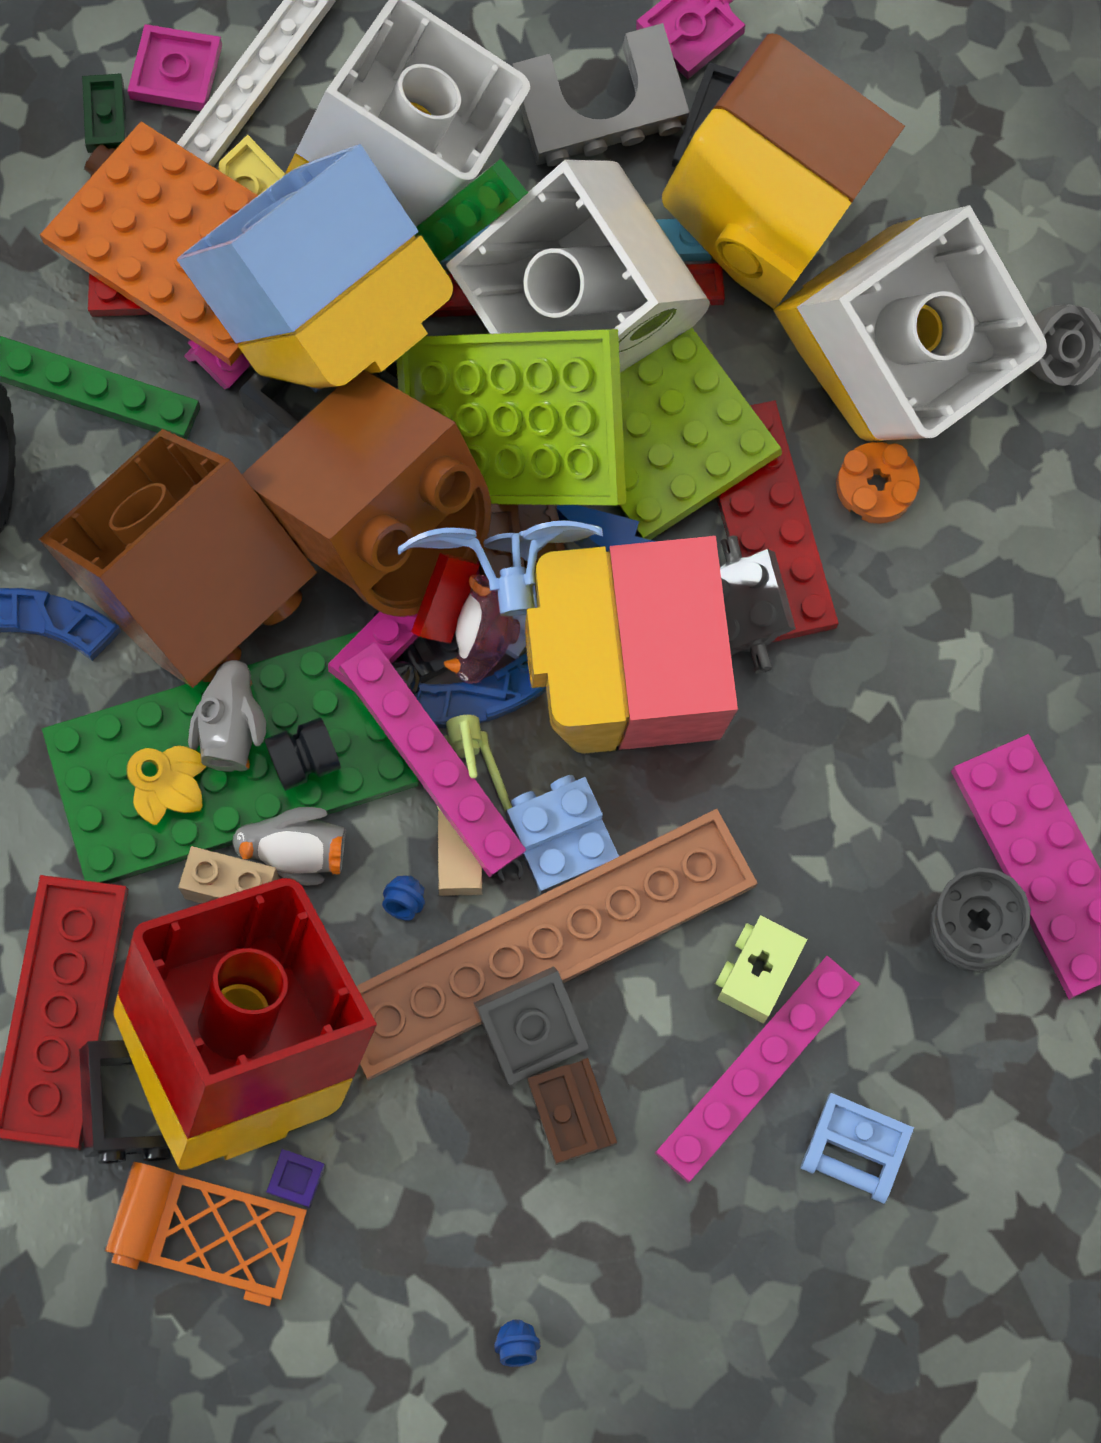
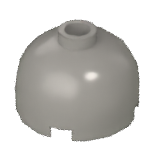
[1029,304,1101,386]

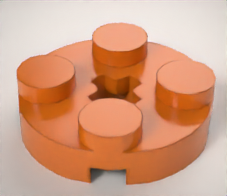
[836,442,920,524]

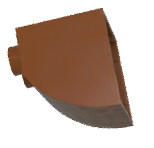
[39,429,317,688]

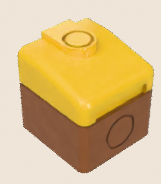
[662,33,905,309]

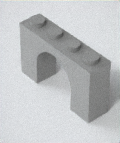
[512,23,690,166]

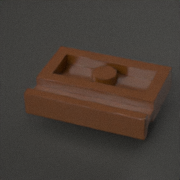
[527,1058,617,1165]

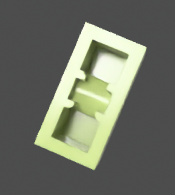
[715,915,808,1024]

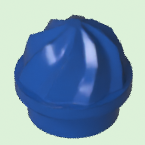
[382,875,425,920]
[494,1319,540,1367]

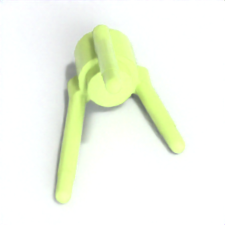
[437,715,512,812]

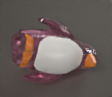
[444,574,520,684]

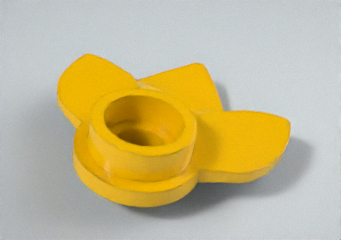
[126,746,206,825]

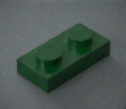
[82,73,126,153]

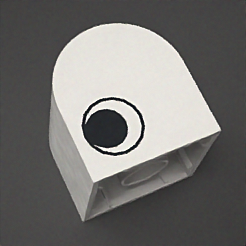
[446,160,710,373]

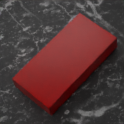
[411,553,480,644]

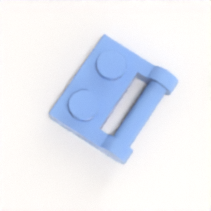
[801,1093,914,1204]

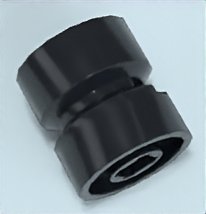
[264,717,341,791]

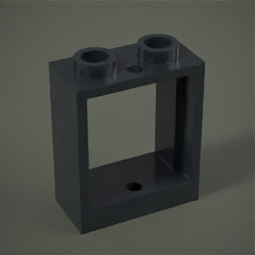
[79,1040,171,1164]

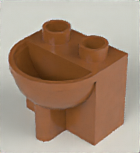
[242,370,491,617]

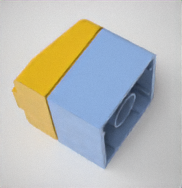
[176,144,453,389]

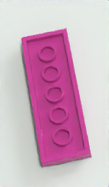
[951,734,1101,1000]

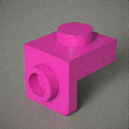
[184,340,251,389]

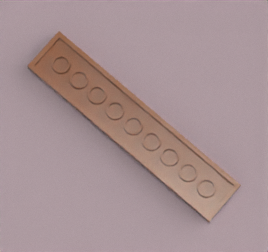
[357,809,758,1081]

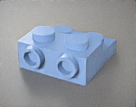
[506,775,619,895]

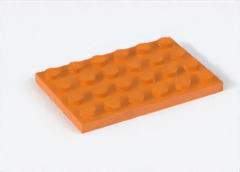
[40,121,258,366]

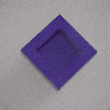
[266,1149,325,1208]

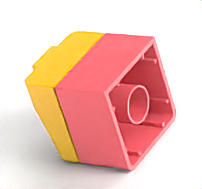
[525,536,738,754]

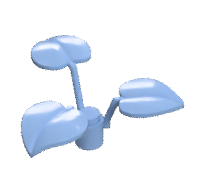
[398,520,603,616]

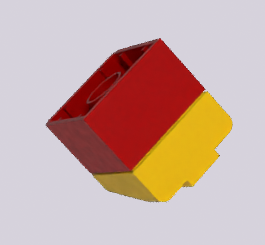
[114,878,377,1170]

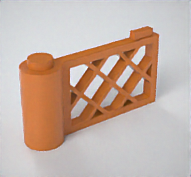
[105,1162,307,1306]

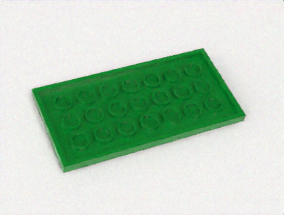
[41,630,419,884]

